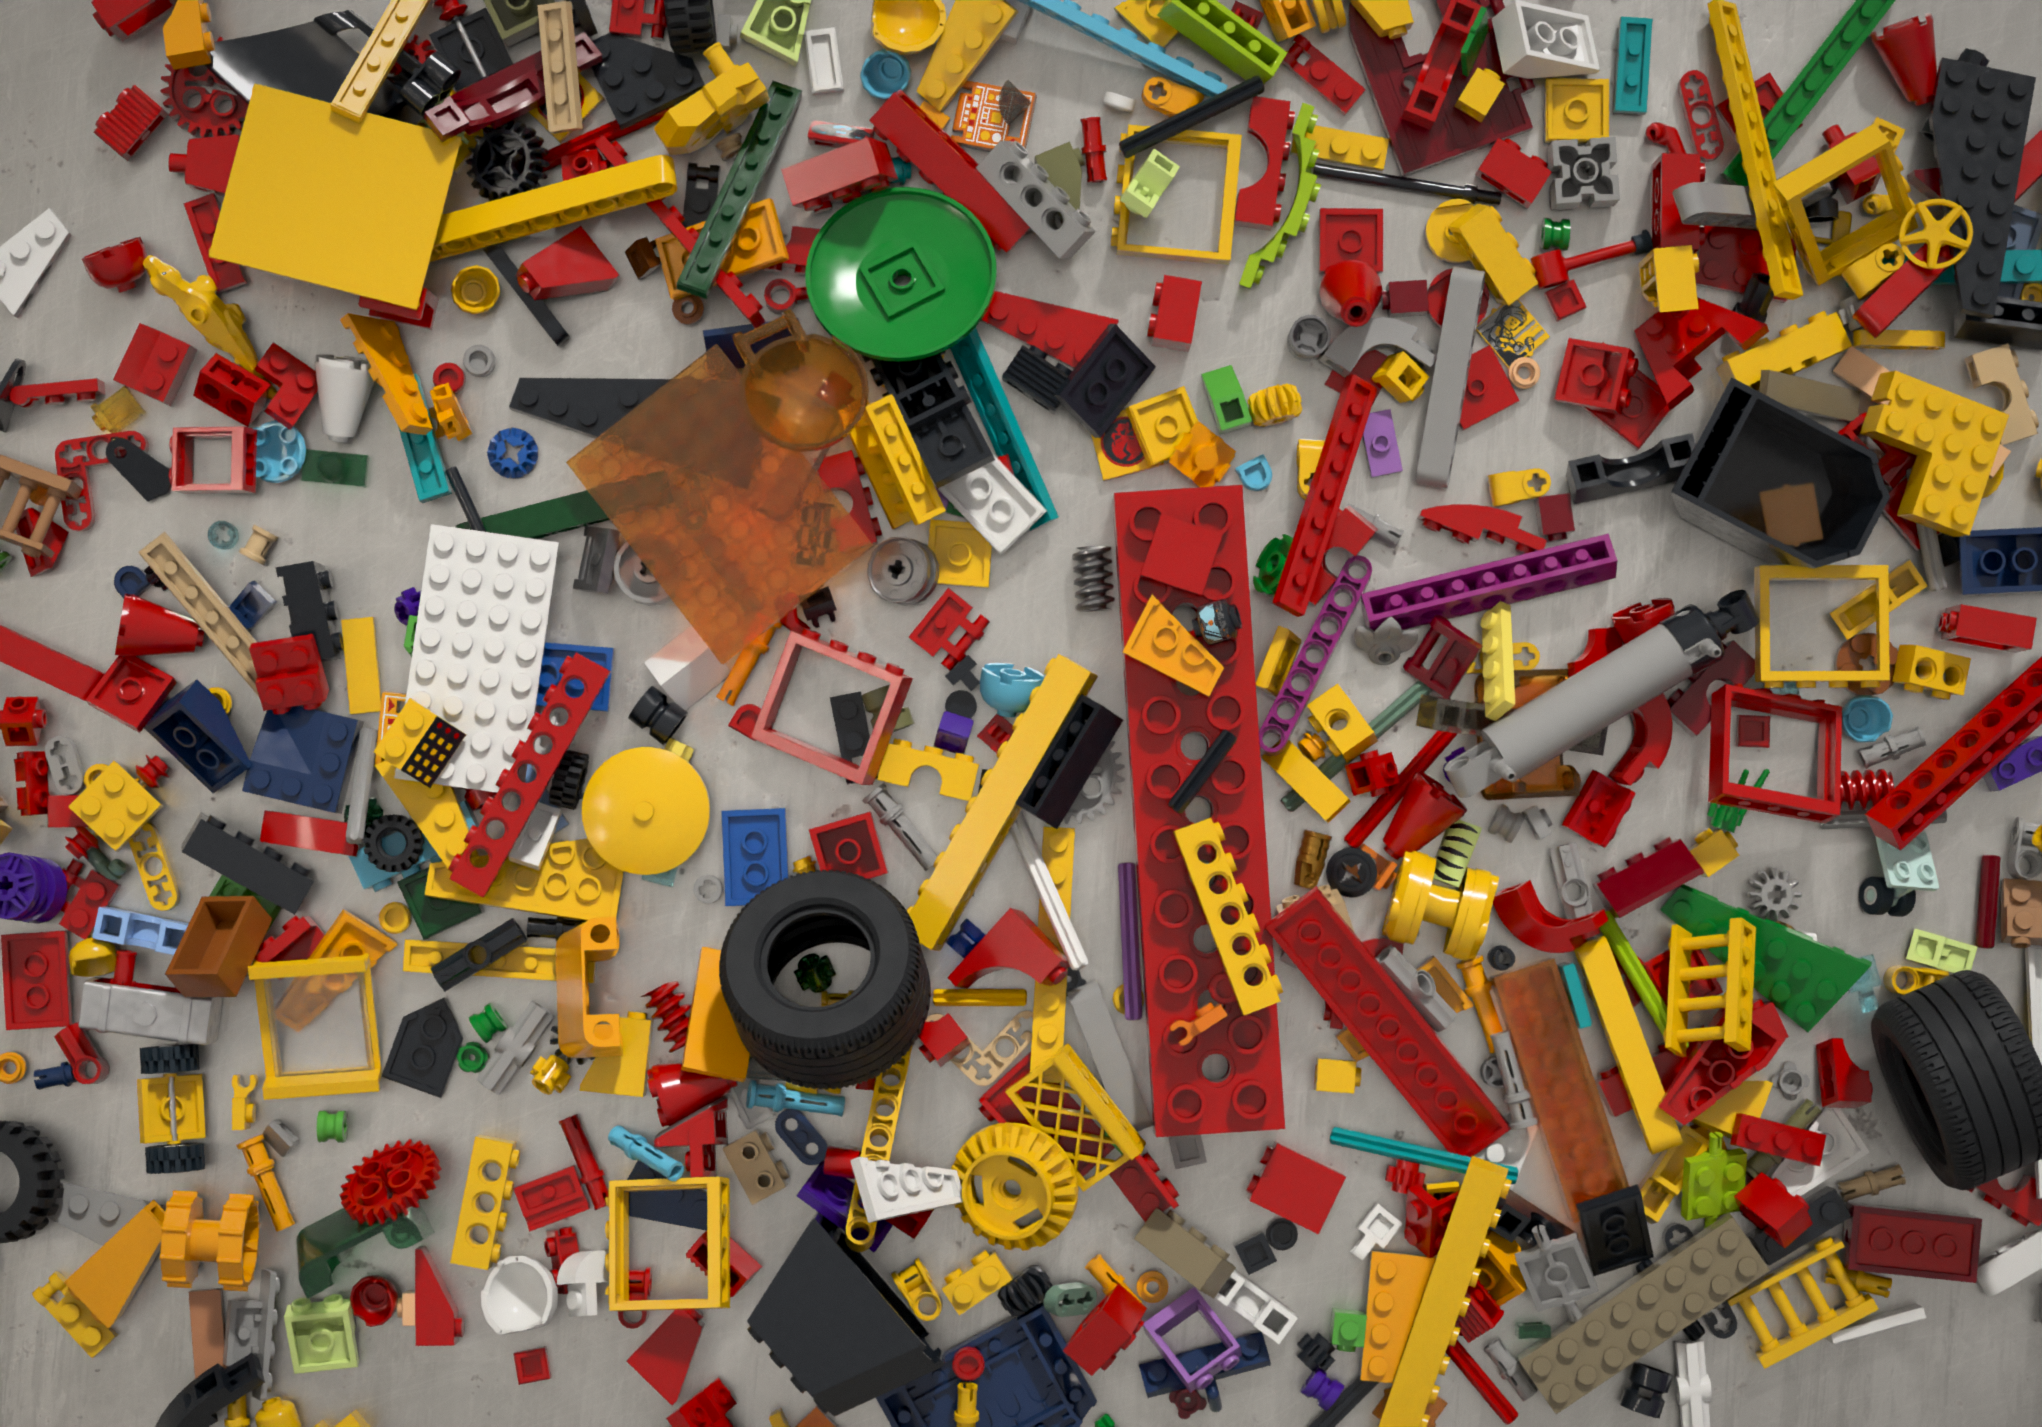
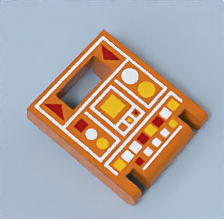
[951,81,1037,151]

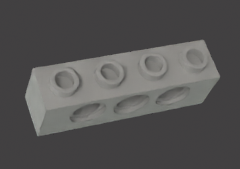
[976,141,1096,259]

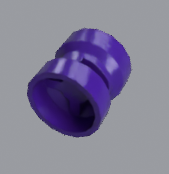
[1300,1367,1344,1411]

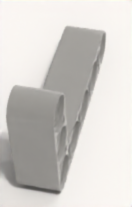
[1672,166,1832,229]

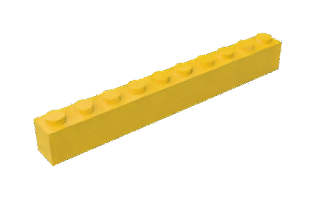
[907,654,1098,951]
[1378,1156,1512,1427]

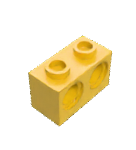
[1892,644,1971,700]

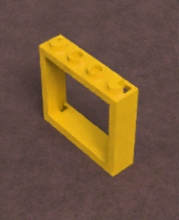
[1111,124,1242,265]
[1773,124,1919,286]
[1754,565,1890,688]
[605,1177,730,1312]

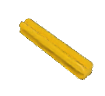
[933,989,1027,1006]

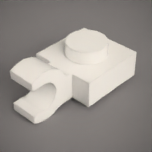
[1350,1203,1403,1260]

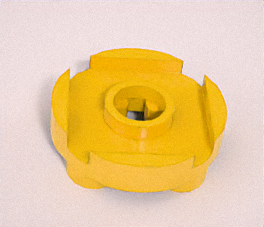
[1425,199,1474,264]

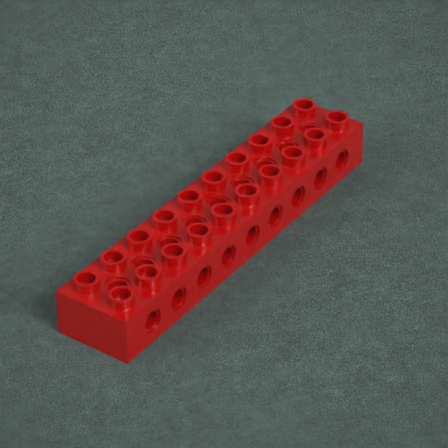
[1112,485,1285,1137]

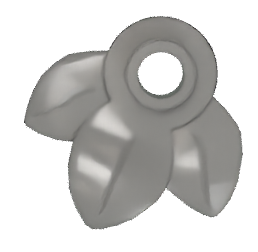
[1354,617,1418,665]

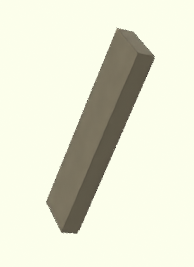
[1759,370,1861,423]

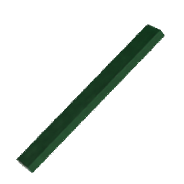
[676,81,802,299]

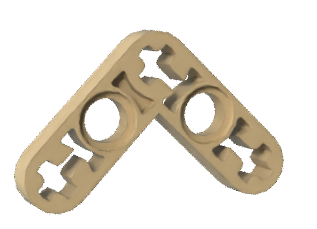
[926,1010,1033,1086]

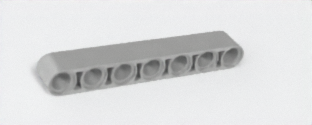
[1416,266,1485,488]

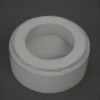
[463,345,496,377]

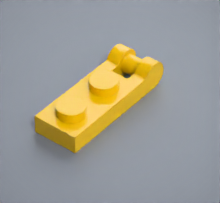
[32,1271,118,1358]

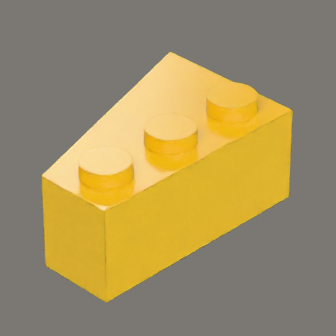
[1638,245,1699,313]

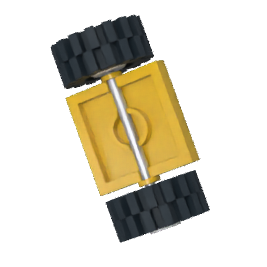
[137,1044,206,1174]

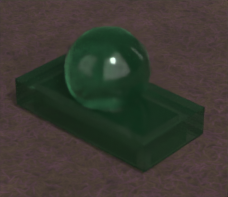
[301,449,369,488]

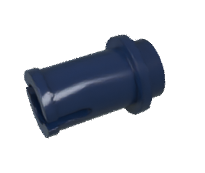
[34,1061,77,1090]

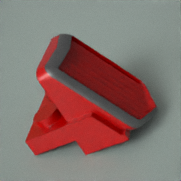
[654,1096,728,1178]

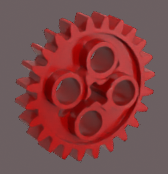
[160,36,249,138]
[339,1139,442,1226]

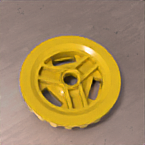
[951,1122,1079,1251]

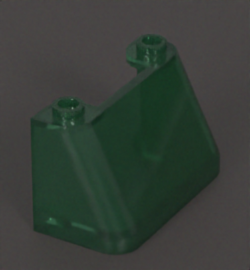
[296,1192,435,1299]

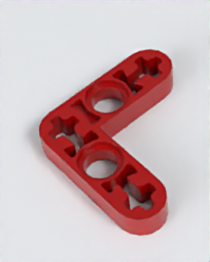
[55,431,149,532]

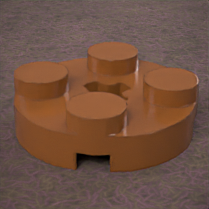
[1834,633,1898,696]

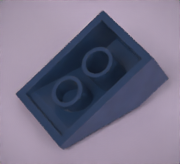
[1958,527,2042,595]
[144,679,252,794]

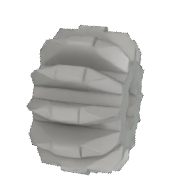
[1746,868,1802,922]

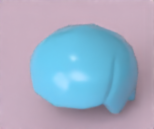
[860,49,911,100]
[1842,694,1893,742]

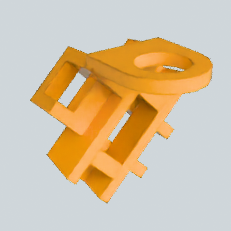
[429,383,472,442]

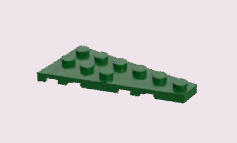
[1660,884,1872,1033]

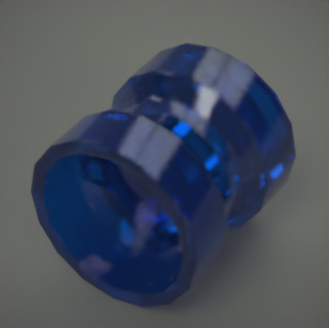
[945,918,985,958]

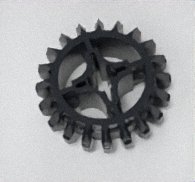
[465,120,550,201]

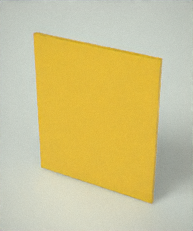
[209,83,462,310]

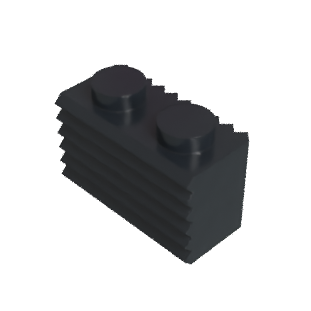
[1002,345,1072,414]

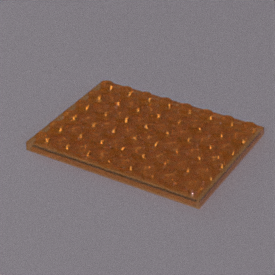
[566,344,874,664]

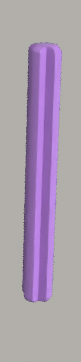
[1118,862,1142,1021]

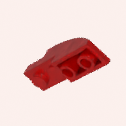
[1417,504,1547,554]

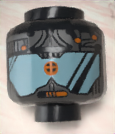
[1192,599,1242,645]

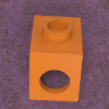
[1345,844,1397,891]

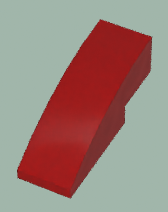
[260,810,358,856]

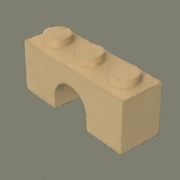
[1965,343,2039,446]

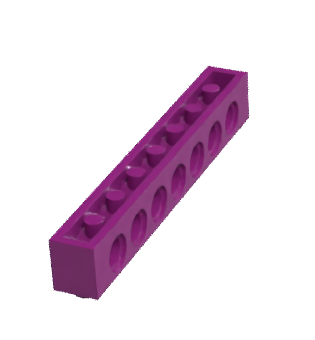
[1361,533,1618,631]

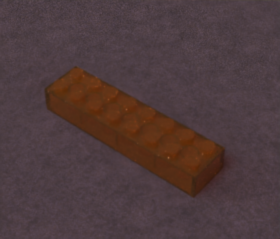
[1489,957,1629,1223]

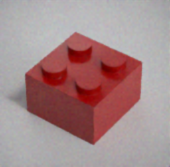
[1147,275,1202,352]
[808,812,889,879]
[1063,1283,1147,1376]

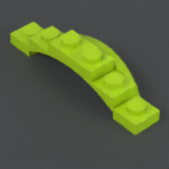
[1239,103,1321,289]

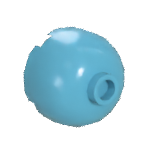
[980,663,1044,717]

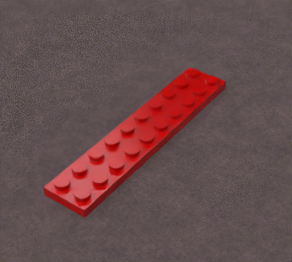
[1265,886,1511,1157]

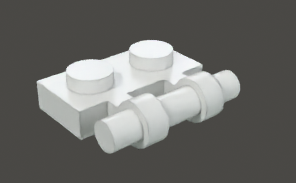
[491,795,562,870]

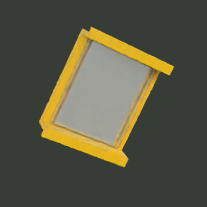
[248,953,382,1100]

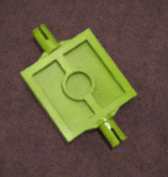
[1681,1132,1747,1229]

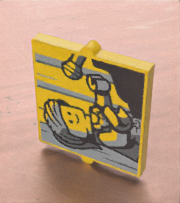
[1476,299,1550,369]

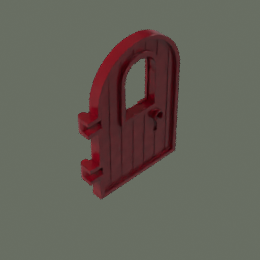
[1347,0,1536,177]

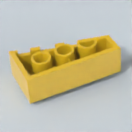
[1716,311,1852,391]

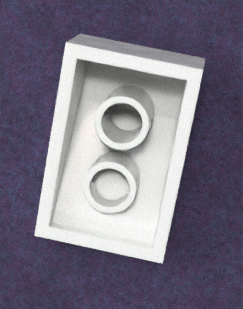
[1492,0,1600,79]

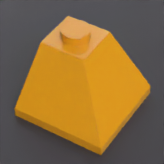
[1475,1229,1527,1306]

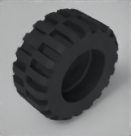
[0,1121,65,1243]

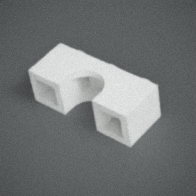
[1215,1270,1298,1344]

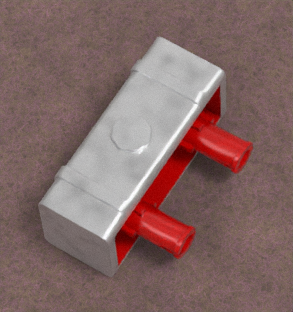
[79,950,223,1046]

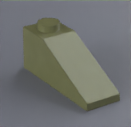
[1034,141,1085,225]

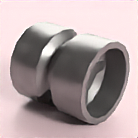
[1287,315,1331,362]

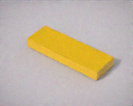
[341,617,382,715]
[1262,739,1351,823]

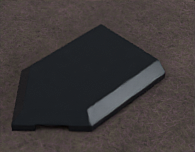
[381,997,463,1098]

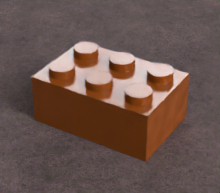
[165,896,272,997]

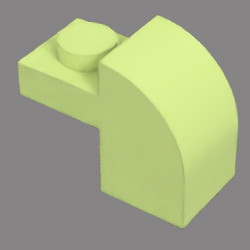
[1120,149,1180,218]

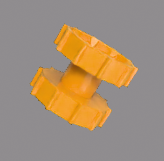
[159,1190,260,1292]

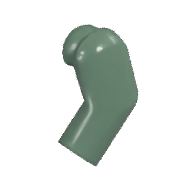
[85,847,126,881]

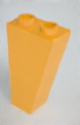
[64,1199,165,1328]

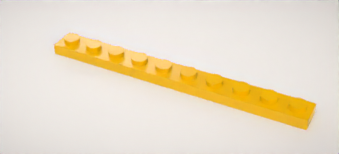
[1707,0,1804,300]

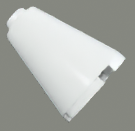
[315,354,374,443]

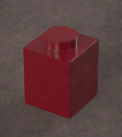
[1381,280,1429,318]
[1534,493,1575,542]

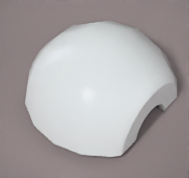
[481,1256,558,1335]

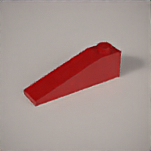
[1658,1008,1786,1126]

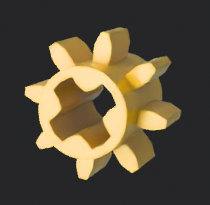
[530,1055,571,1095]

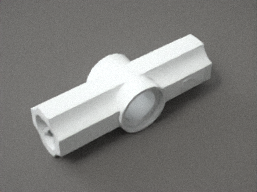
[1674,1339,1712,1427]

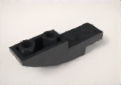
[155,1353,265,1427]

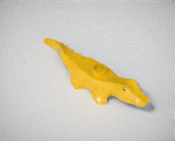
[143,255,278,400]

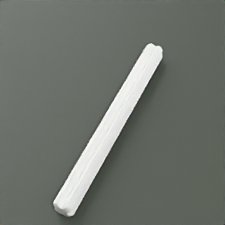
[1010,810,1088,970]

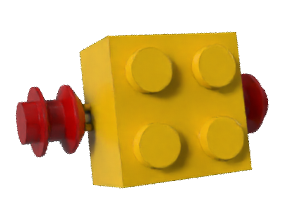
[65,755,170,860]

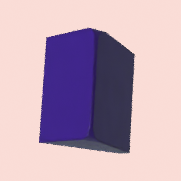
[933,711,974,754]

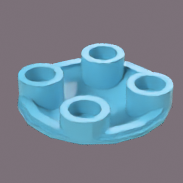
[253,420,306,483]

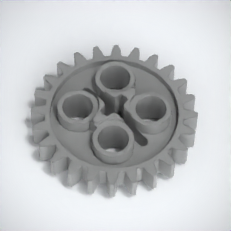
[1064,741,1125,824]

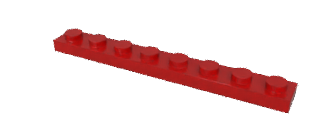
[594,135,765,329]
[1272,374,1378,617]

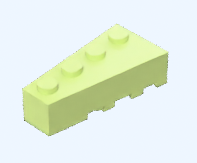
[739,0,811,67]

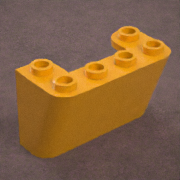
[556,917,623,1058]

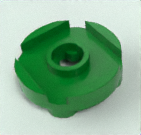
[1253,534,1293,597]

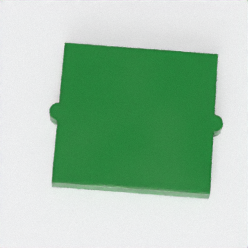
[1461,6,1488,77]

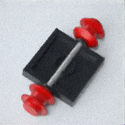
[429,0,513,92]

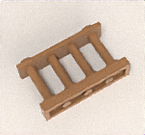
[0,454,82,559]

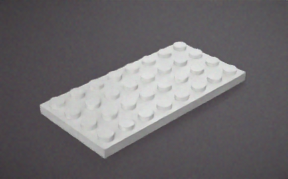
[394,524,559,796]

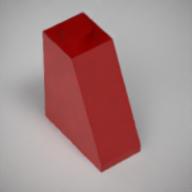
[515,226,620,300]
[626,1309,705,1406]

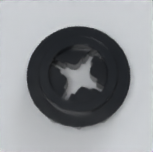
[1326,847,1377,898]

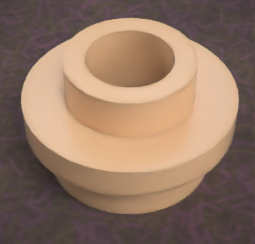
[1508,357,1540,389]

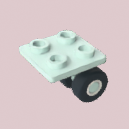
[1859,830,1939,917]

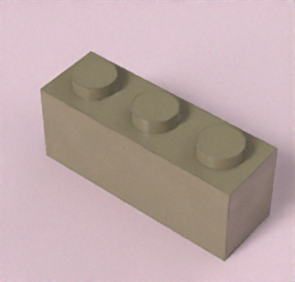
[1134,1207,1236,1299]

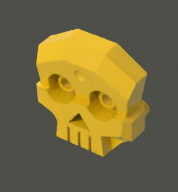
[654,42,770,155]

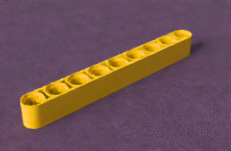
[430,155,678,262]

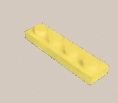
[1480,601,1515,721]

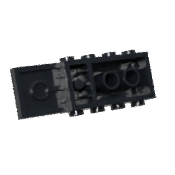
[861,351,995,489]

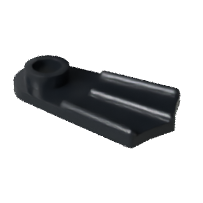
[106,437,170,502]

